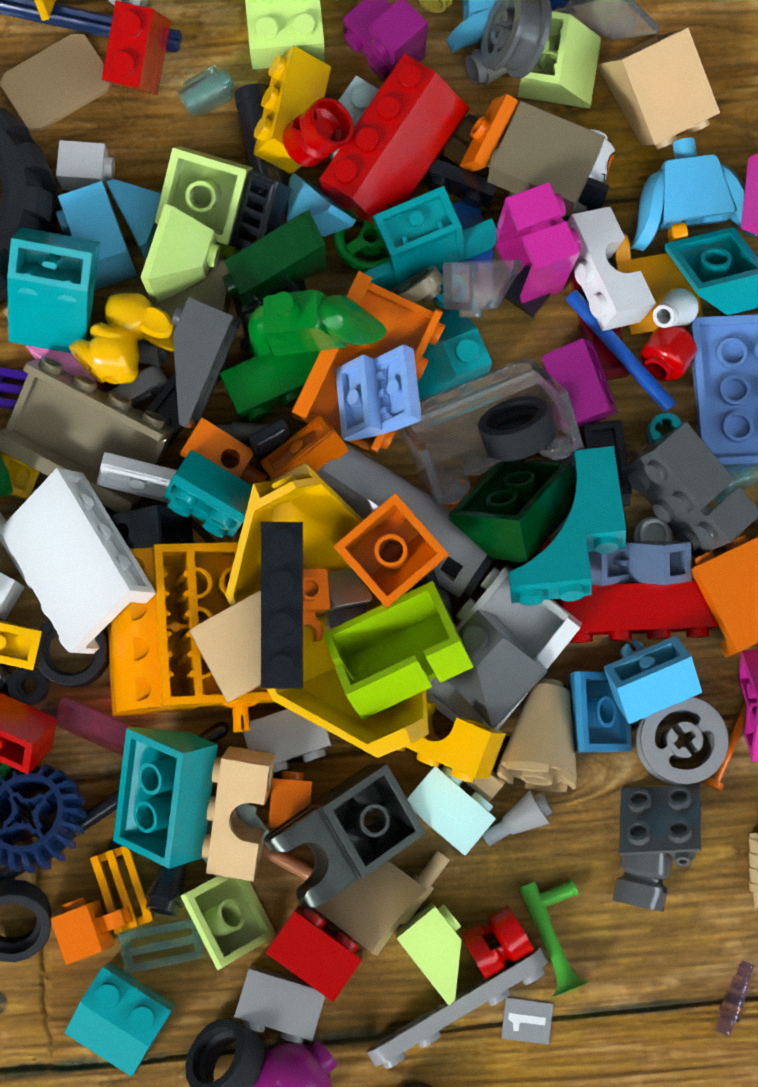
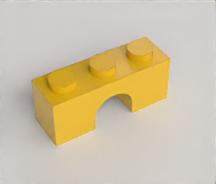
[397,699,506,783]

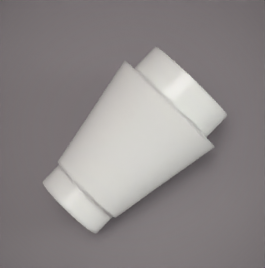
[653,288,698,328]

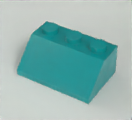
[113,727,218,869]

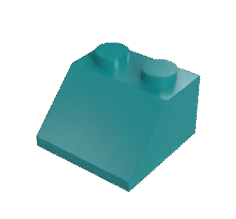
[64,962,176,1077]

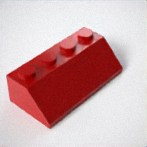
[319,53,469,227]

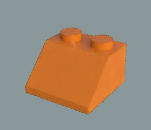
[333,493,449,609]

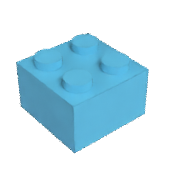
[56,181,137,290]

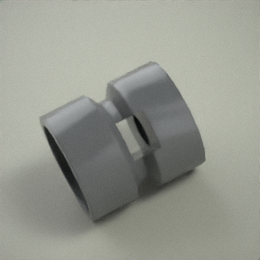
[613,853,673,912]

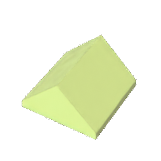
[181,875,277,970]

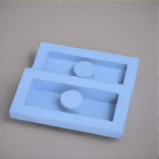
[335,344,422,441]

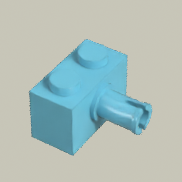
[604,636,702,724]

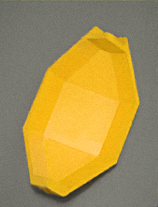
[225,463,429,758]

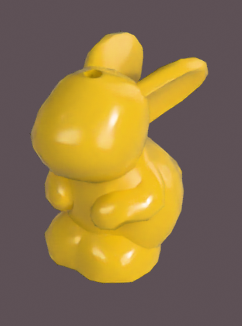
[69,293,174,384]

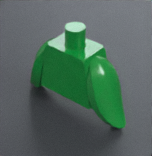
[248,290,386,358]

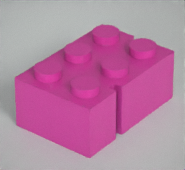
[495,182,582,304]

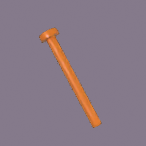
[704,701,747,791]

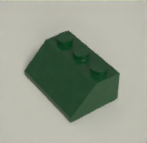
[449,459,576,563]

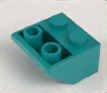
[163,450,252,539]

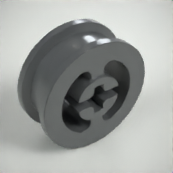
[481,0,552,79]

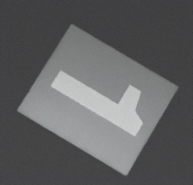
[501,998,553,1045]

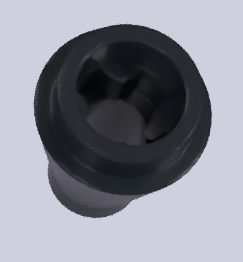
[145,863,187,916]

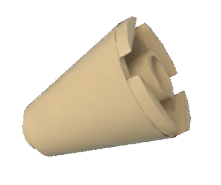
[497,679,577,793]

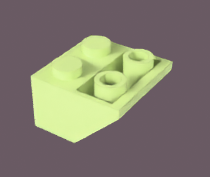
[517,11,601,109]

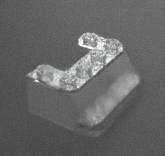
[399,359,584,506]

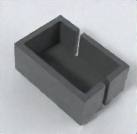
[622,421,758,557]

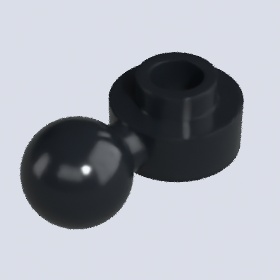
[0,663,50,706]

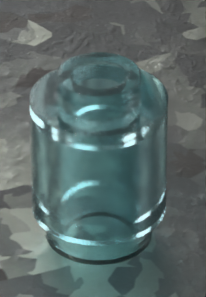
[177,65,235,117]

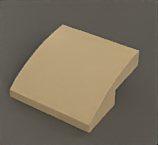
[189,591,261,703]
[314,861,430,956]

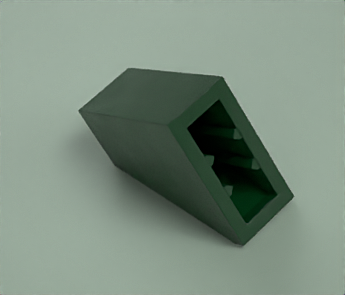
[222,210,326,307]

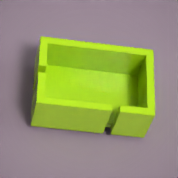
[322,581,473,720]

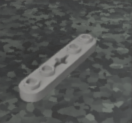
[366,947,548,1069]

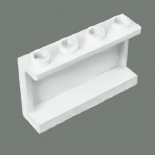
[0,468,156,654]
[426,564,582,730]

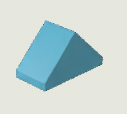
[287,173,356,237]
[106,179,161,259]

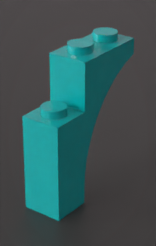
[508,446,626,606]

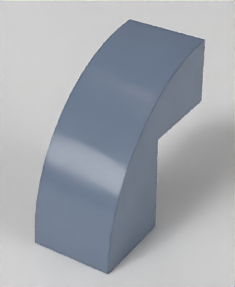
[588,541,692,586]

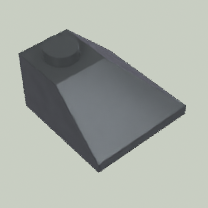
[448,610,548,728]

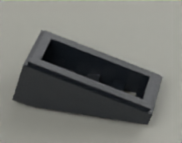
[230,170,292,250]
[249,419,292,479]

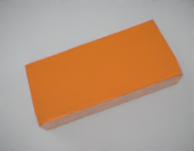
[260,414,348,480]

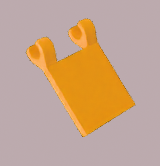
[612,223,703,336]

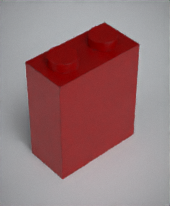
[101,1,171,95]

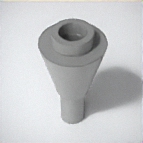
[482,789,553,846]

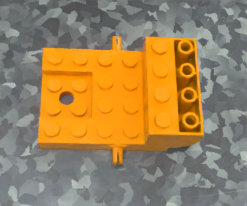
[108,532,276,733]

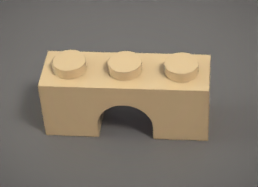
[202,746,276,882]

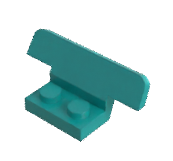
[355,186,497,291]

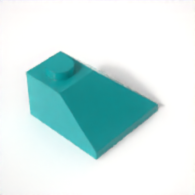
[665,227,758,315]
[417,305,492,402]

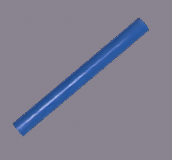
[565,290,676,413]

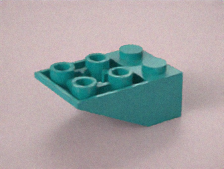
[7,227,100,353]

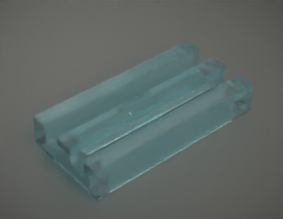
[118,918,205,974]

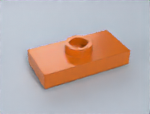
[459,94,518,172]

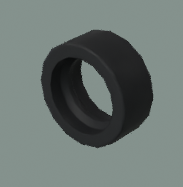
[478,396,557,461]
[35,619,110,688]
[0,879,52,962]
[185,1018,264,1087]

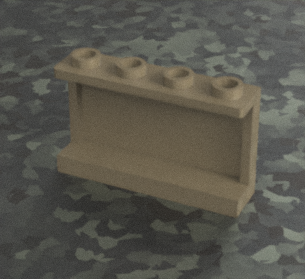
[0,357,175,513]

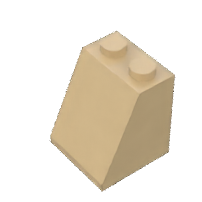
[597,27,720,149]

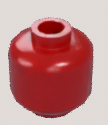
[640,326,697,382]

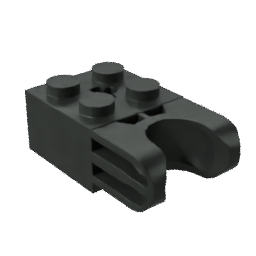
[264,764,426,908]

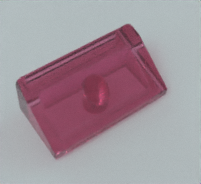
[57,697,132,756]

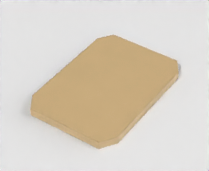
[0,34,112,131]

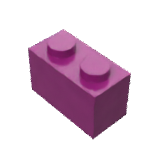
[541,338,619,430]

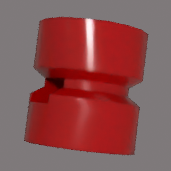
[283,97,354,167]
[459,905,534,980]

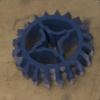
[0,764,88,873]

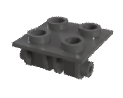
[619,784,701,867]

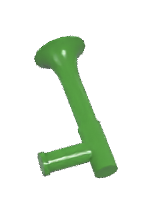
[519,879,590,998]

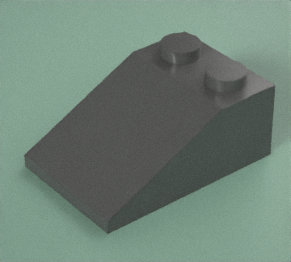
[171,297,241,428]

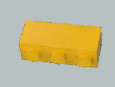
[253,45,331,174]

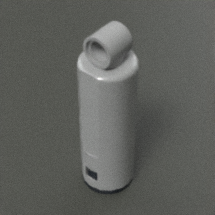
[317,441,495,603]

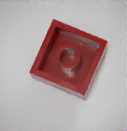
[266,906,362,1002]

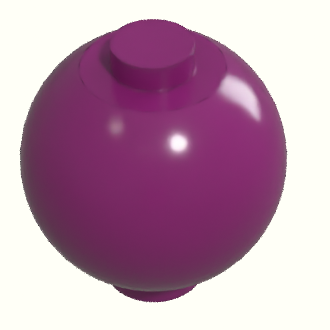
[254,1040,337,1087]

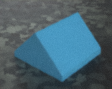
[567,671,632,754]

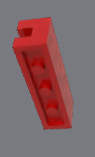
[557,581,719,643]

